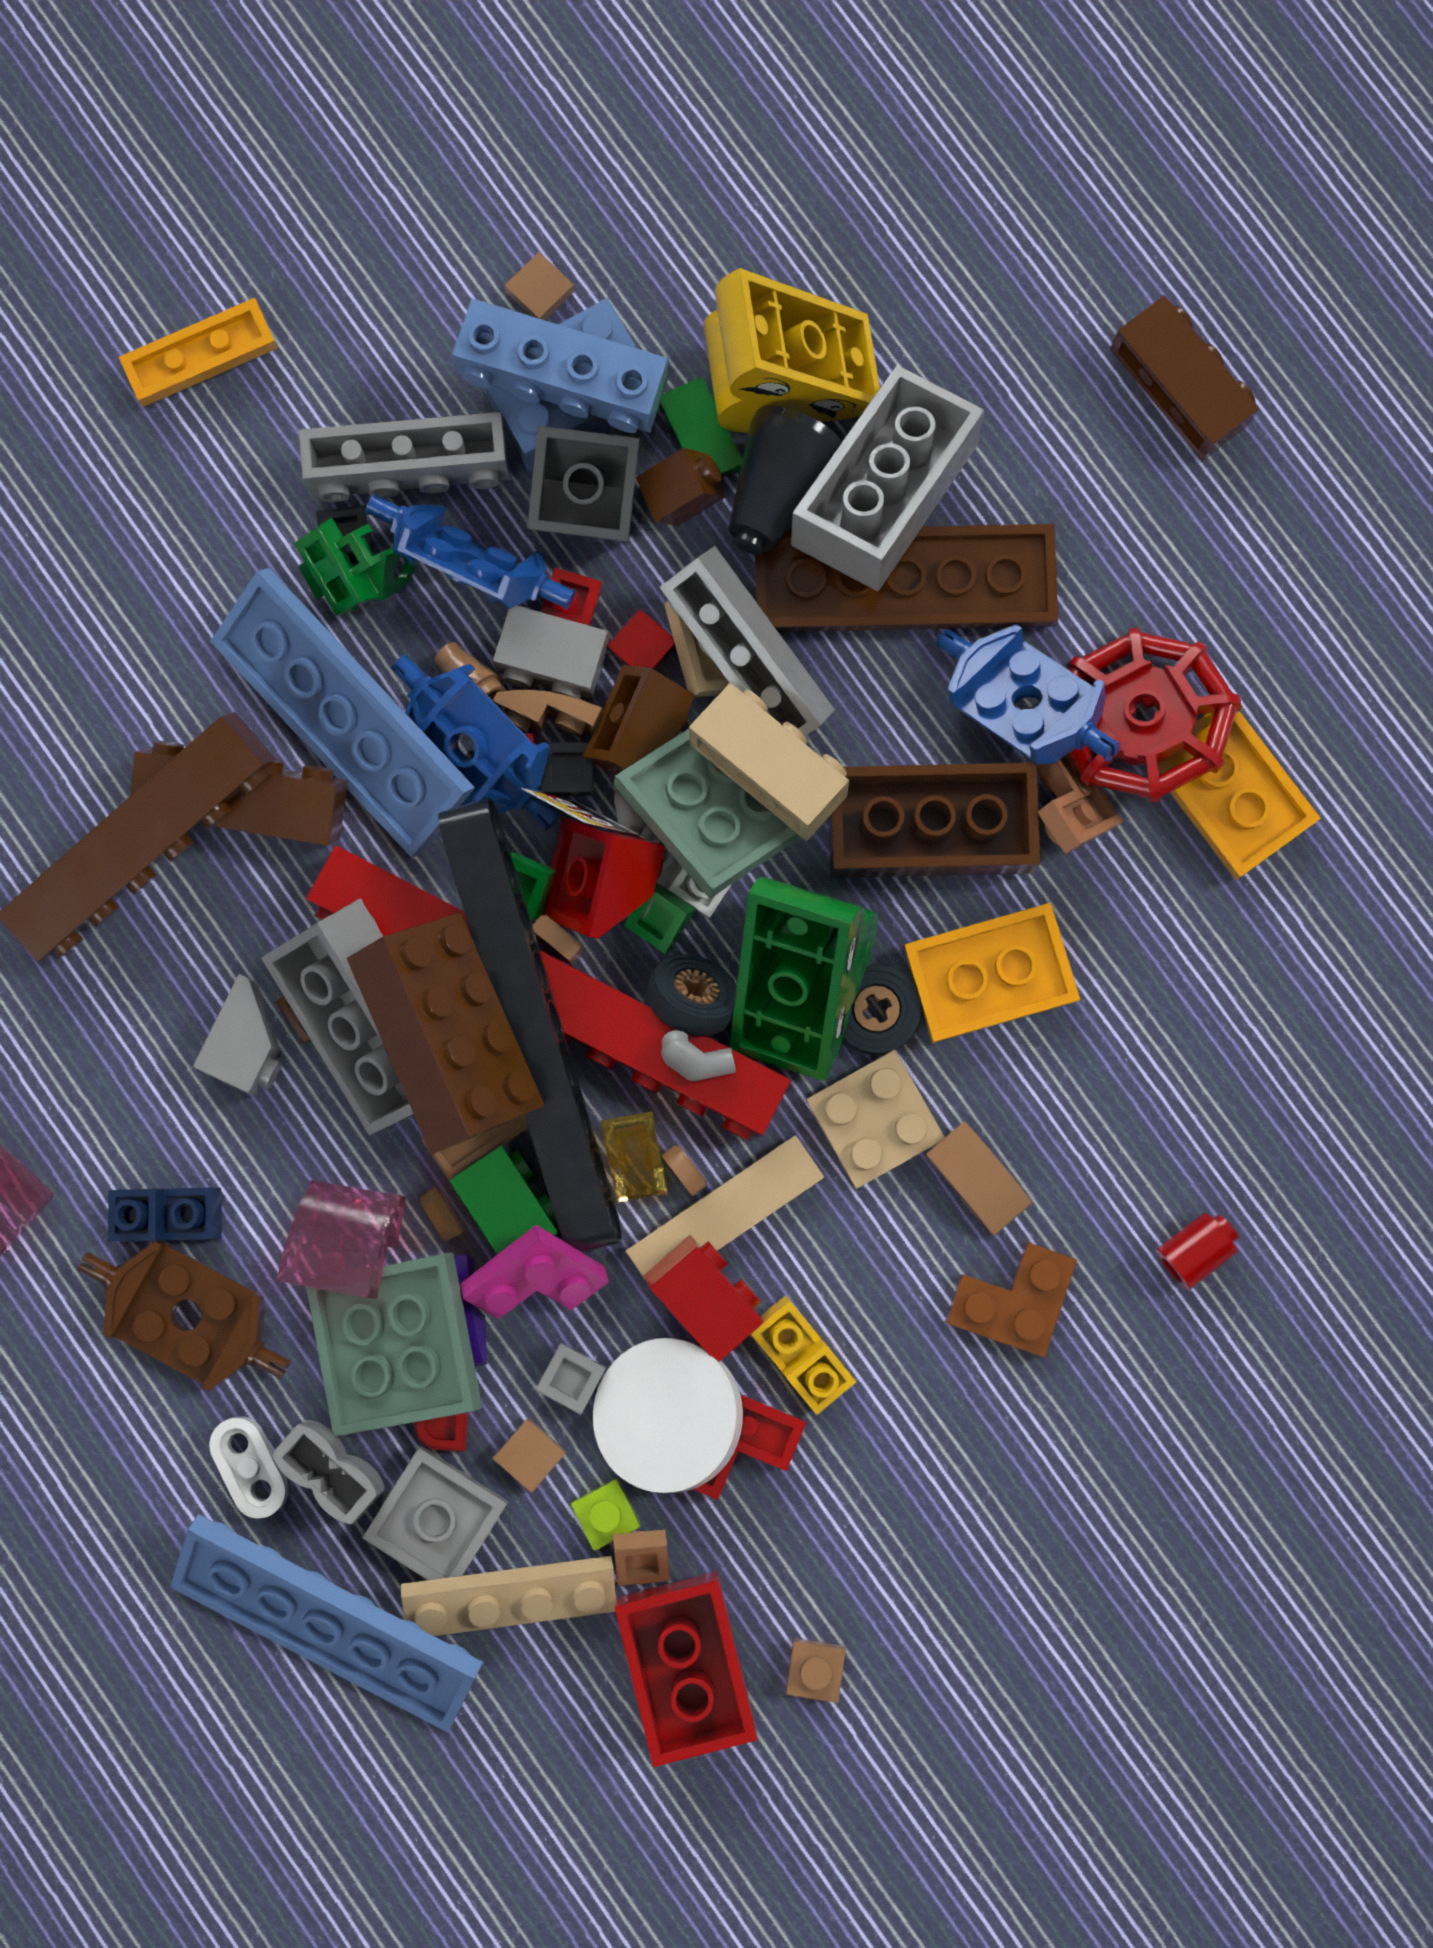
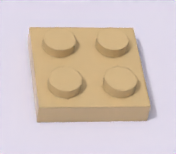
[805,1050,945,1189]

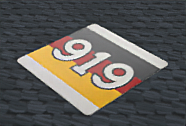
[521,788,639,835]

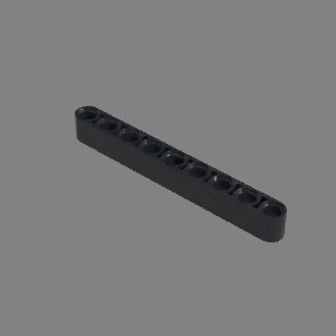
[438,798,622,1253]

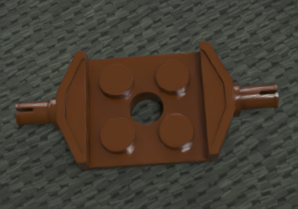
[77,1241,291,1391]

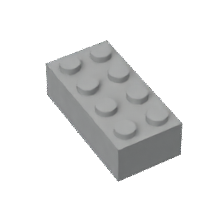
[791,365,984,592]
[261,898,414,1135]

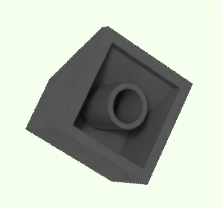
[527,426,640,541]

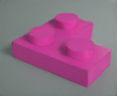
[460,1225,609,1319]

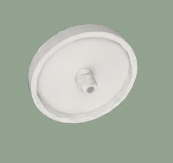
[593,1338,743,1493]

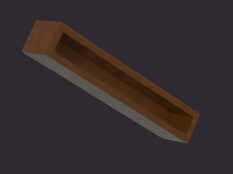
[0,712,276,962]

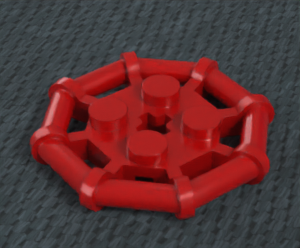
[1066,627,1242,803]

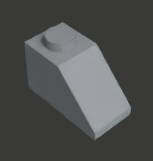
[193,974,281,1096]

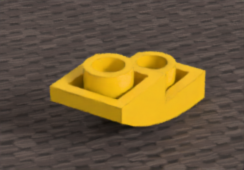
[751,1295,856,1415]

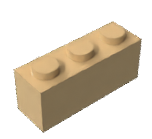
[689,683,849,841]

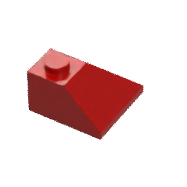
[542,817,665,939]

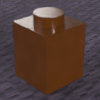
[635,448,726,526]

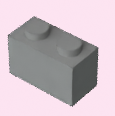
[493,605,609,700]

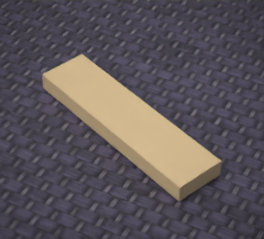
[626,1135,824,1293]

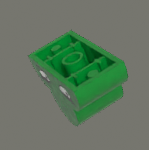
[729,876,878,1081]

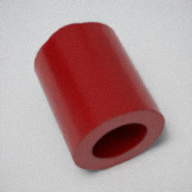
[1155,1212,1239,1291]

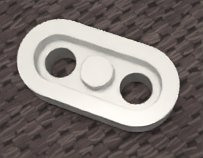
[209,1417,289,1518]

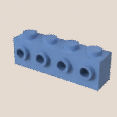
[452,298,669,433]

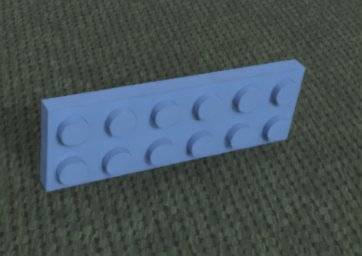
[210,568,475,858]
[170,1514,483,1732]

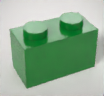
[449,1146,560,1255]

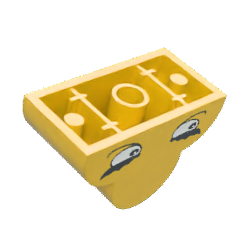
[703,268,880,433]

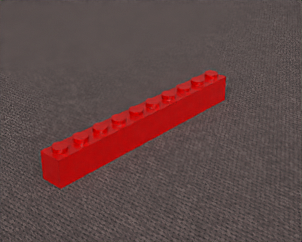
[306,845,791,1141]

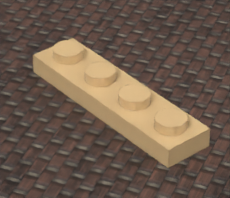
[401,1556,616,1636]

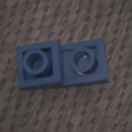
[108,1187,221,1242]

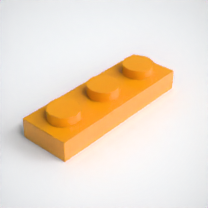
[119,298,278,407]

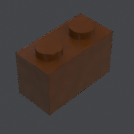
[583,665,695,775]

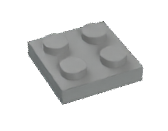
[362,1446,509,1580]

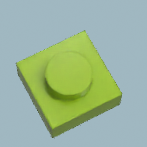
[571,1478,641,1551]

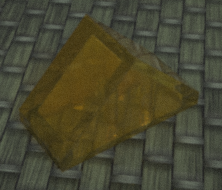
[601,1112,667,1202]

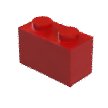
[643,1235,764,1362]

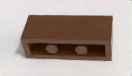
[1110,295,1259,461]

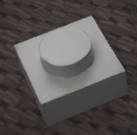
[536,1343,607,1415]

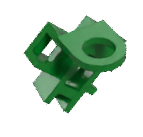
[294,517,415,616]

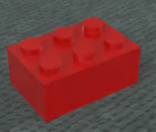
[614,1571,758,1768]

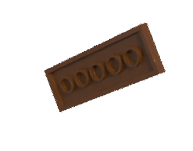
[755,524,1058,632]

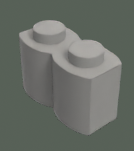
[272,1420,385,1524]

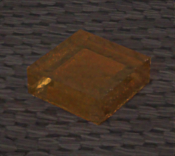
[419,1187,467,1242]

